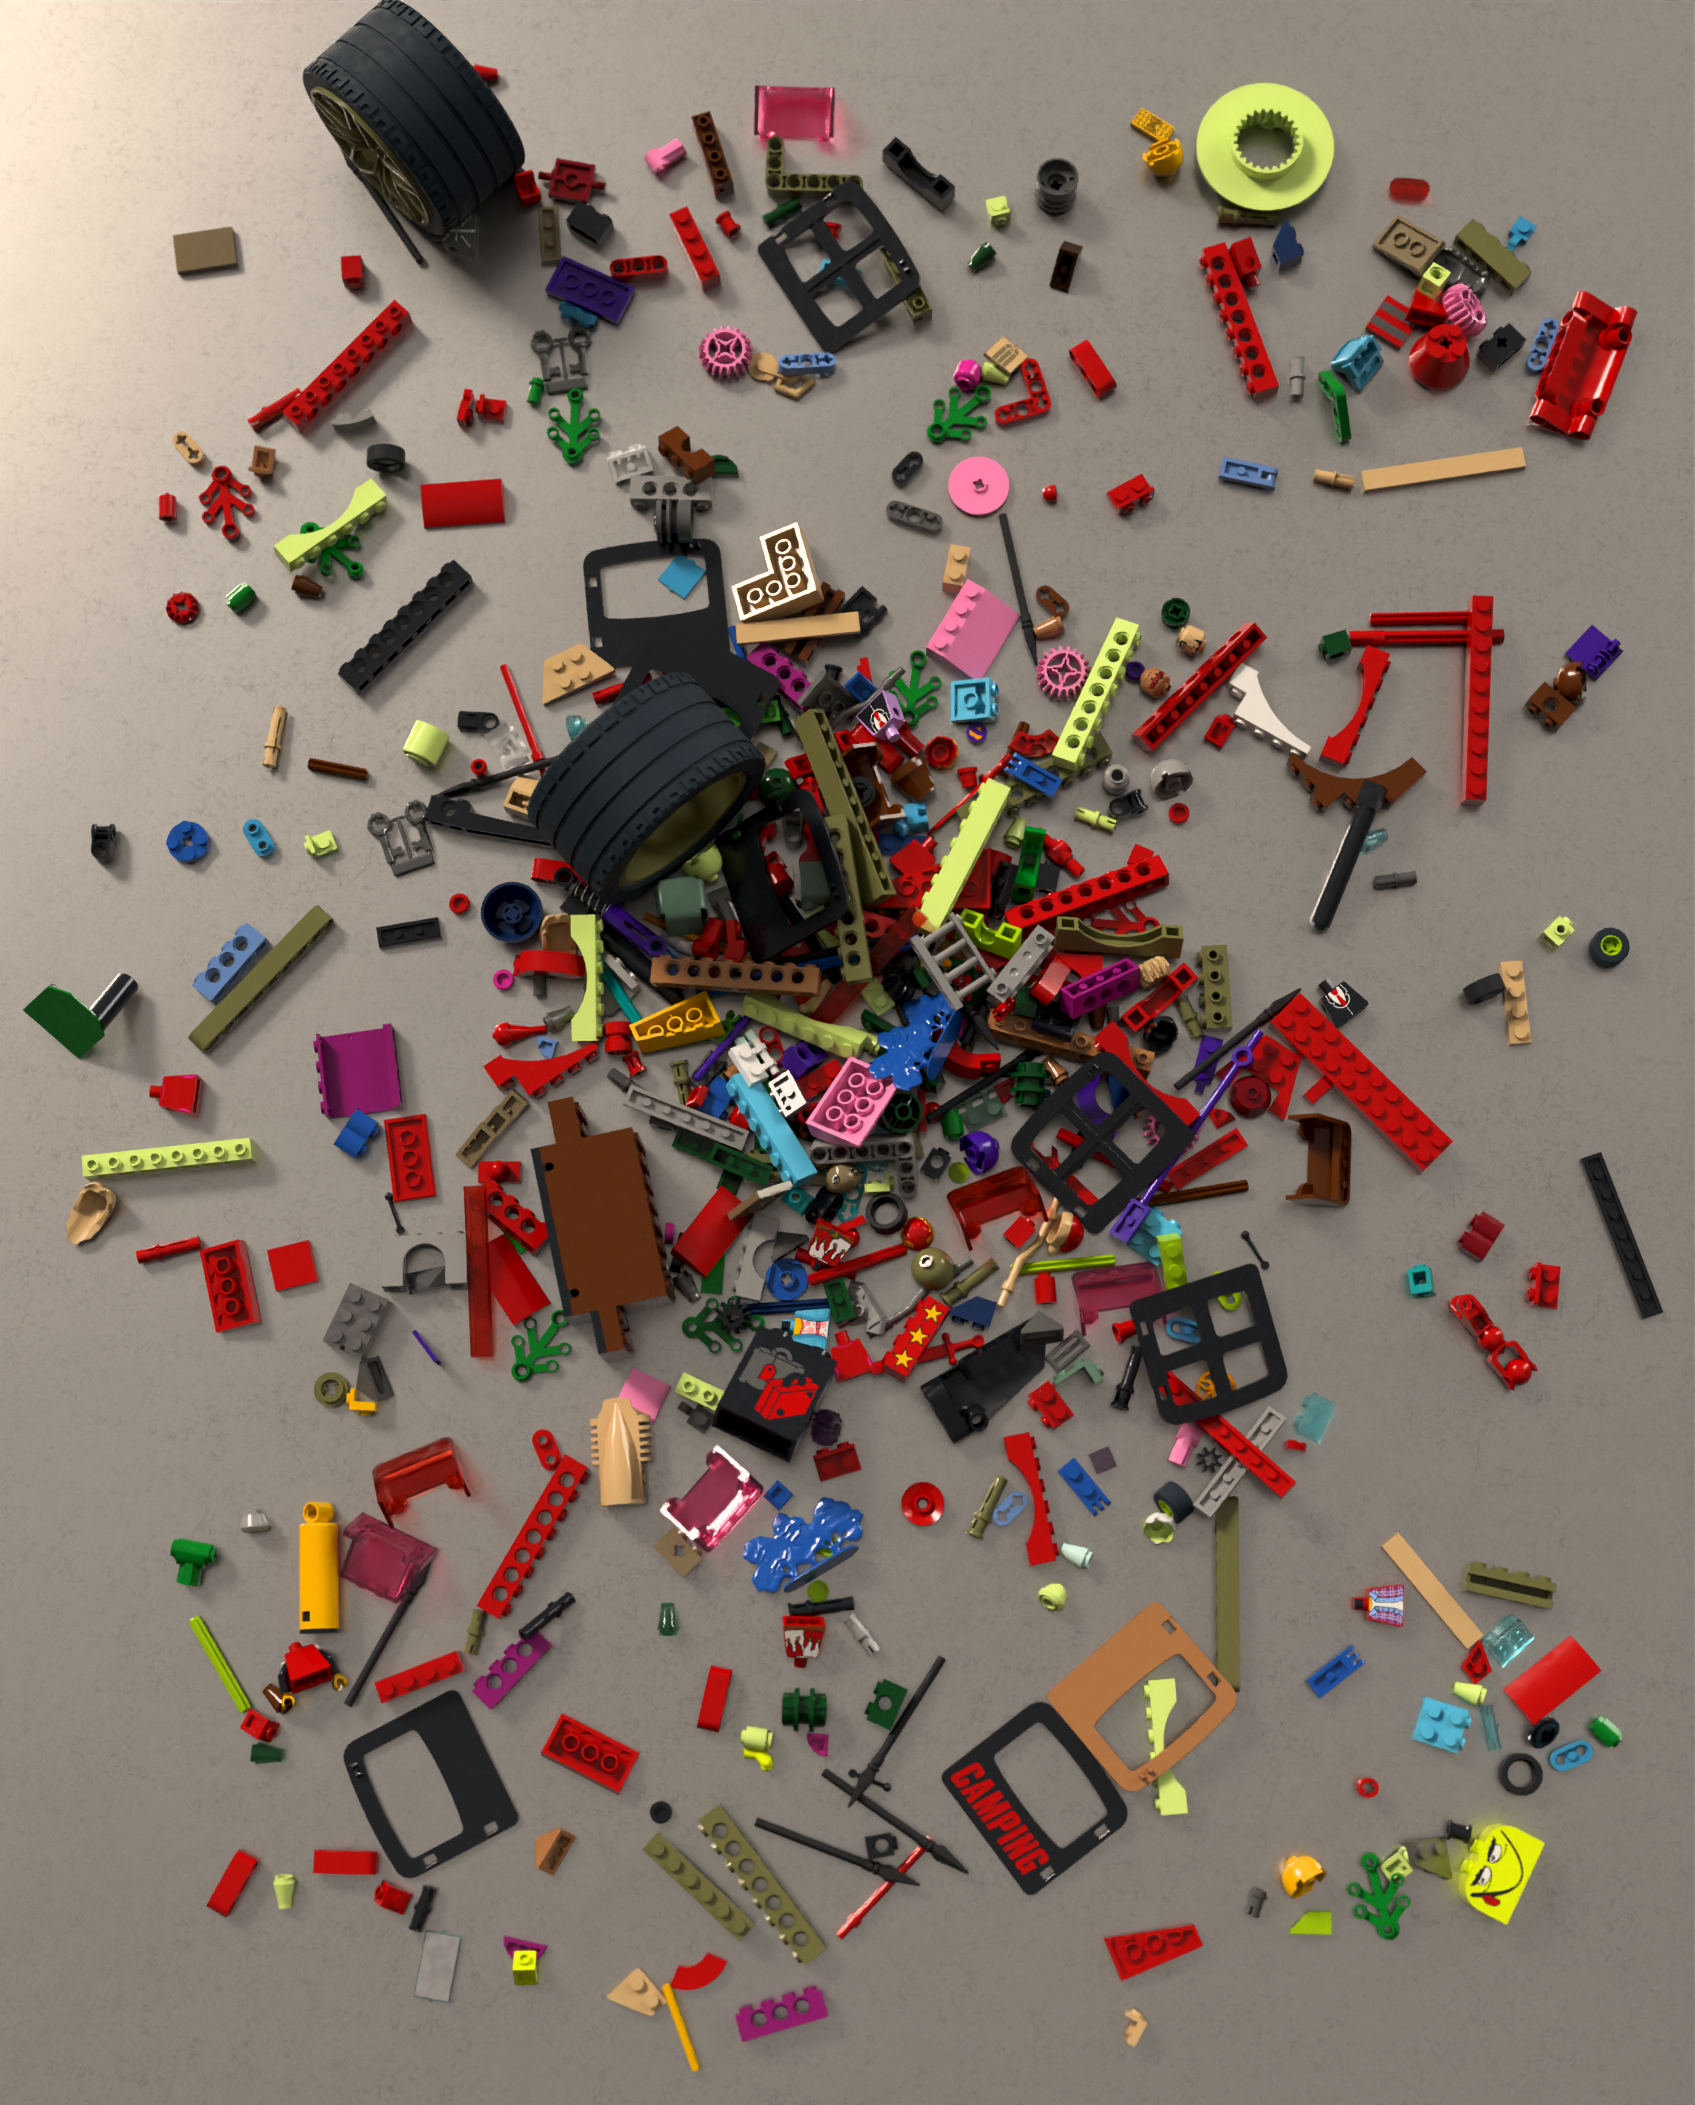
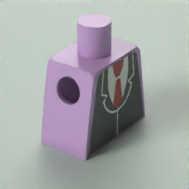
[856,690,905,743]

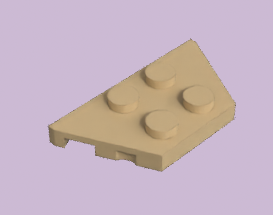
[542,643,616,706]

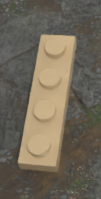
[1499,960,1532,1046]

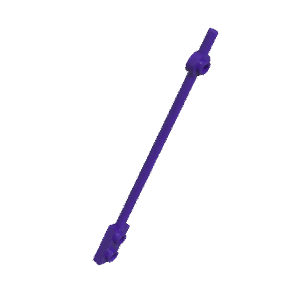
[1109,1029,1264,1245]

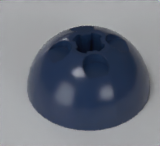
[481,882,543,943]

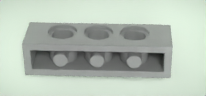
[630,475,713,510]

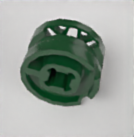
[1161,598,1190,630]

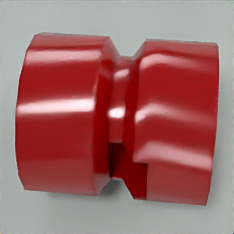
[604,1021,632,1055]

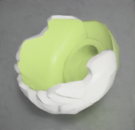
[1144,1513,1177,1545]

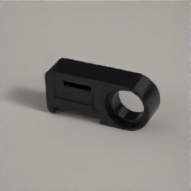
[457,711,500,733]

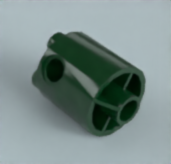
[877,1091,923,1133]

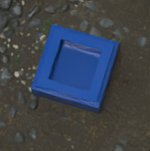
[763,1480,794,1511]

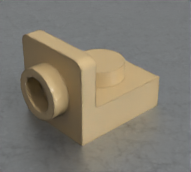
[1125,2009,1147,2047]

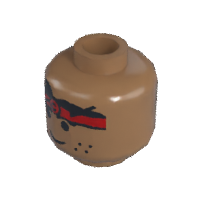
[1139,667,1171,698]

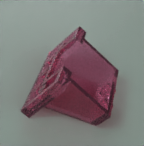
[339,1512,438,1604]

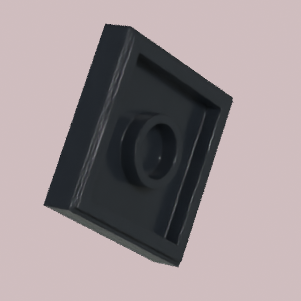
[1031,1000,1082,1043]

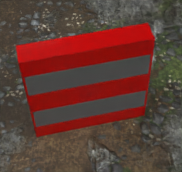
[1365,295,1417,350]

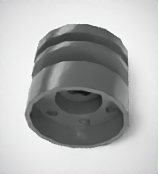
[1035,158,1079,213]
[654,500,694,543]

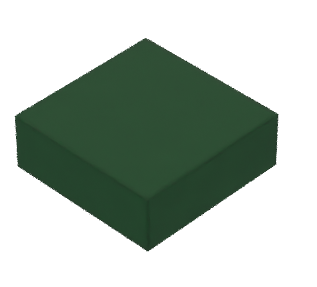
[716,1169,743,1196]

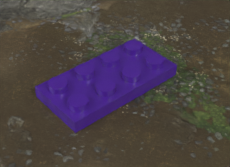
[545,256,635,325]

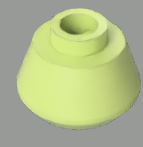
[1039,1584,1067,1612]

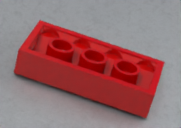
[420,478,505,529]
[670,1185,754,1278]
[468,1234,551,1327]
[200,1239,262,1333]
[1503,1636,1602,1725]
[541,1714,639,1796]

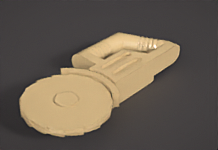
[748,352,816,399]

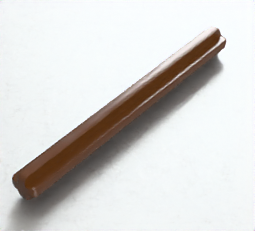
[1124,1180,1249,1210]

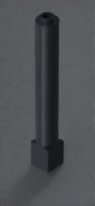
[1310,779,1388,931]
[559,894,686,1006]

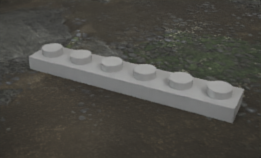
[623,1085,749,1152]
[1193,1406,1287,1520]

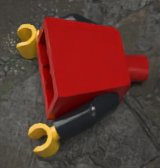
[278,1642,347,1710]

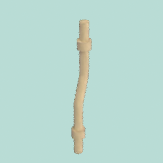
[996,1197,1061,1308]

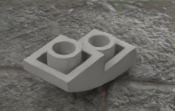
[331,409,377,432]

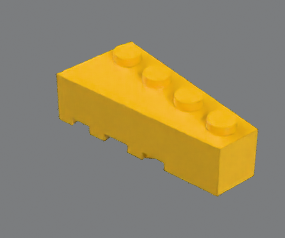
[629,990,726,1054]

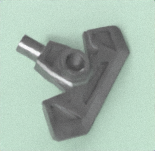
[837,1280,887,1336]

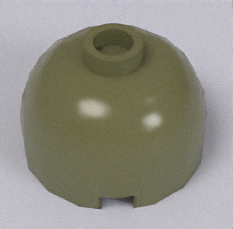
[911,1247,954,1291]

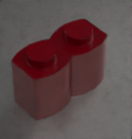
[1458,1211,1505,1262]

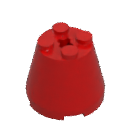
[1408,324,1470,391]

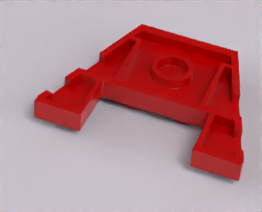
[1214,1035,1301,1121]

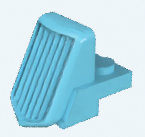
[1331,335,1384,391]

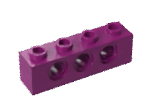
[746,643,814,714]
[1060,958,1140,1019]
[472,1631,553,1710]
[735,1986,829,2042]

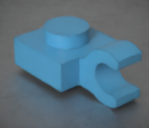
[1506,216,1537,252]

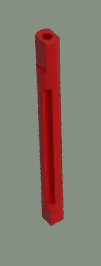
[1348,629,1505,645]

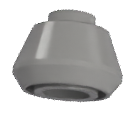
[240,1510,270,1533]

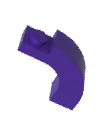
[1077,1073,1117,1140]

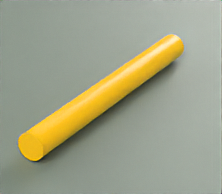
[661,1983,700,2072]

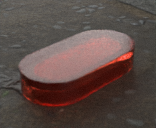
[1389,178,1430,201]

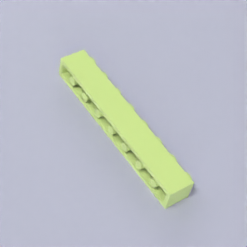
[912,778,1011,936]

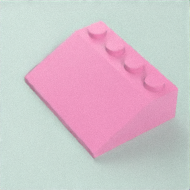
[926,579,1020,679]
[806,1056,898,1148]

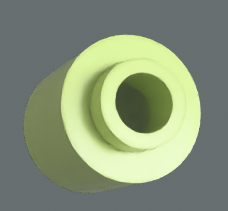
[740,1726,773,1751]

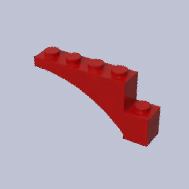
[483,1041,600,1099]

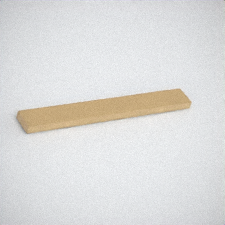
[1361,447,1526,492]

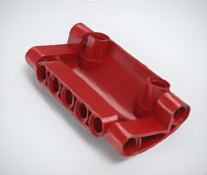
[1530,291,1637,440]

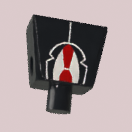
[1318,978,1369,1029]

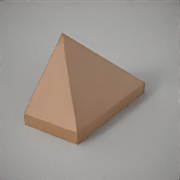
[536,1828,576,1875]

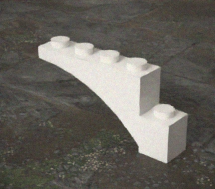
[1227,663,1311,760]

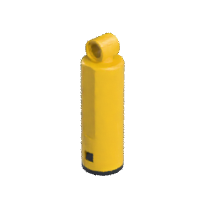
[299,1502,339,1634]

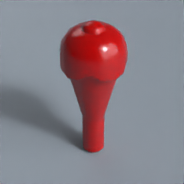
[492,1022,547,1046]

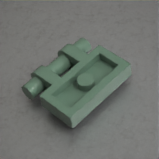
[956,1083,1007,1133]

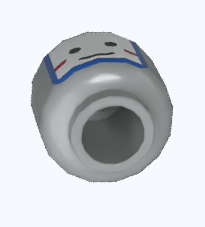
[1103,764,1130,794]

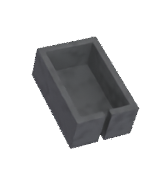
[322,1283,392,1360]

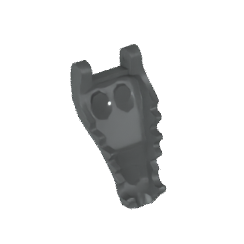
[1412,247,1490,293]

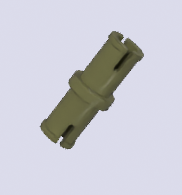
[1175,995,1205,1039]
[463,1609,487,1655]

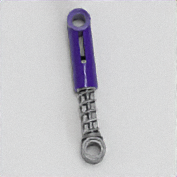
[554,867,667,958]

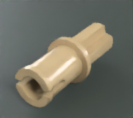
[1313,468,1355,489]

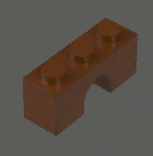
[658,426,715,485]

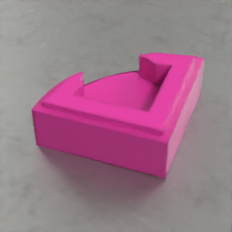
[807,1733,829,1757]

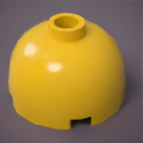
[1143,138,1184,177]
[1281,1856,1327,1899]

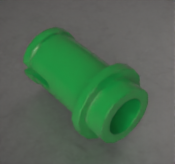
[527,377,545,405]

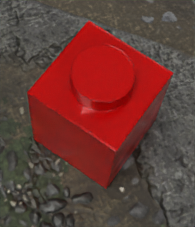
[341,255,365,289]
[1003,1215,1036,1251]

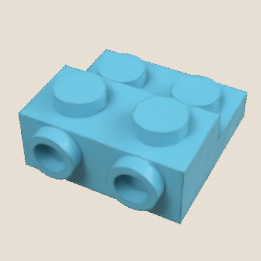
[950,677,999,723]
[1122,1206,1183,1267]
[1412,1697,1472,1753]

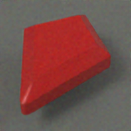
[1461,1640,1492,1685]

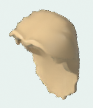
[539,913,577,980]
[65,1182,116,1245]

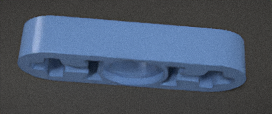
[1526,318,1559,374]
[778,353,836,375]

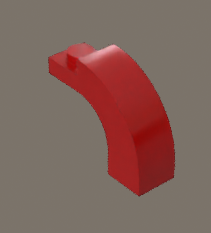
[784,729,857,780]
[696,919,748,978]
[513,950,585,980]
[932,1027,1001,1080]

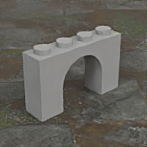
[381,1231,470,1292]

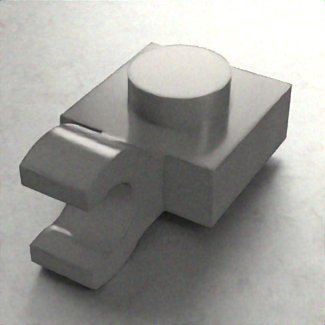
[678,1401,714,1434]

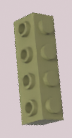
[1197,945,1233,1032]

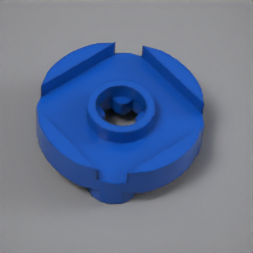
[166,821,209,863]
[765,1258,808,1301]

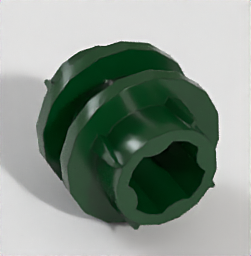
[1009,1062,1052,1109]
[782,1688,827,1732]

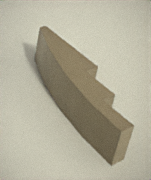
[455,1089,530,1168]

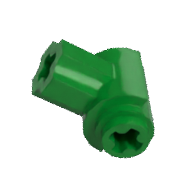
[170,1538,218,1586]

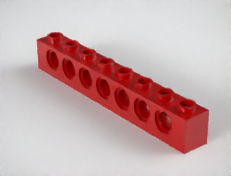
[1199,242,1279,401]
[282,300,412,434]
[1131,622,1267,751]
[1004,855,1169,940]
[476,1454,590,1619]

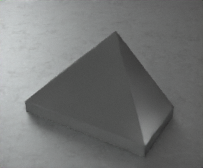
[771,1231,810,1263]
[406,1266,447,1295]
[1020,1310,1064,1346]
[356,1356,394,1401]

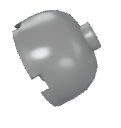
[1150,759,1193,799]

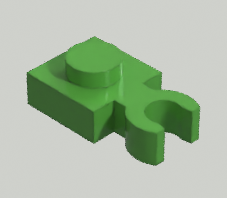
[710,1010,742,1045]

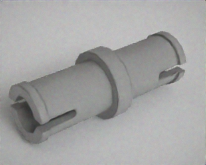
[1290,355,1306,398]
[843,1613,880,1657]

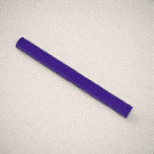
[693,1015,752,1082]

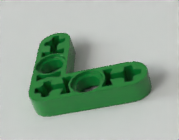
[1318,370,1351,442]

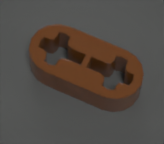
[1035,585,1069,619]

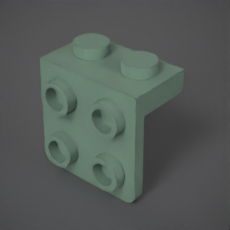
[1052,1358,1104,1388]

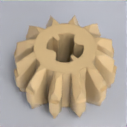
[1139,956,1172,988]

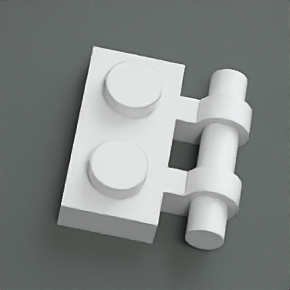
[728,1037,780,1087]

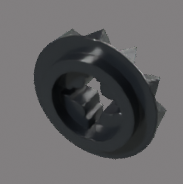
[851,777,876,808]
[1528,1716,1560,1748]

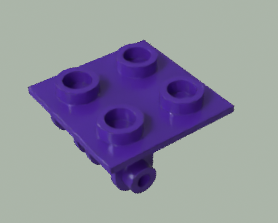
[1565,625,1623,680]

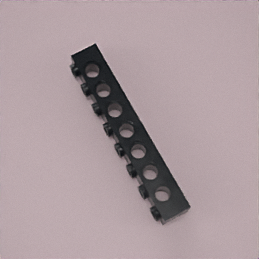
[338,559,473,695]

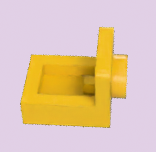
[346,1388,379,1416]

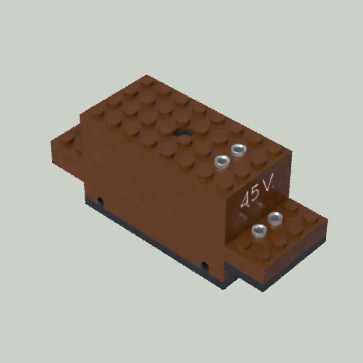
[530,1097,676,1363]

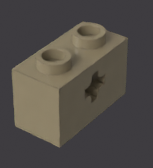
[654,1528,703,1578]

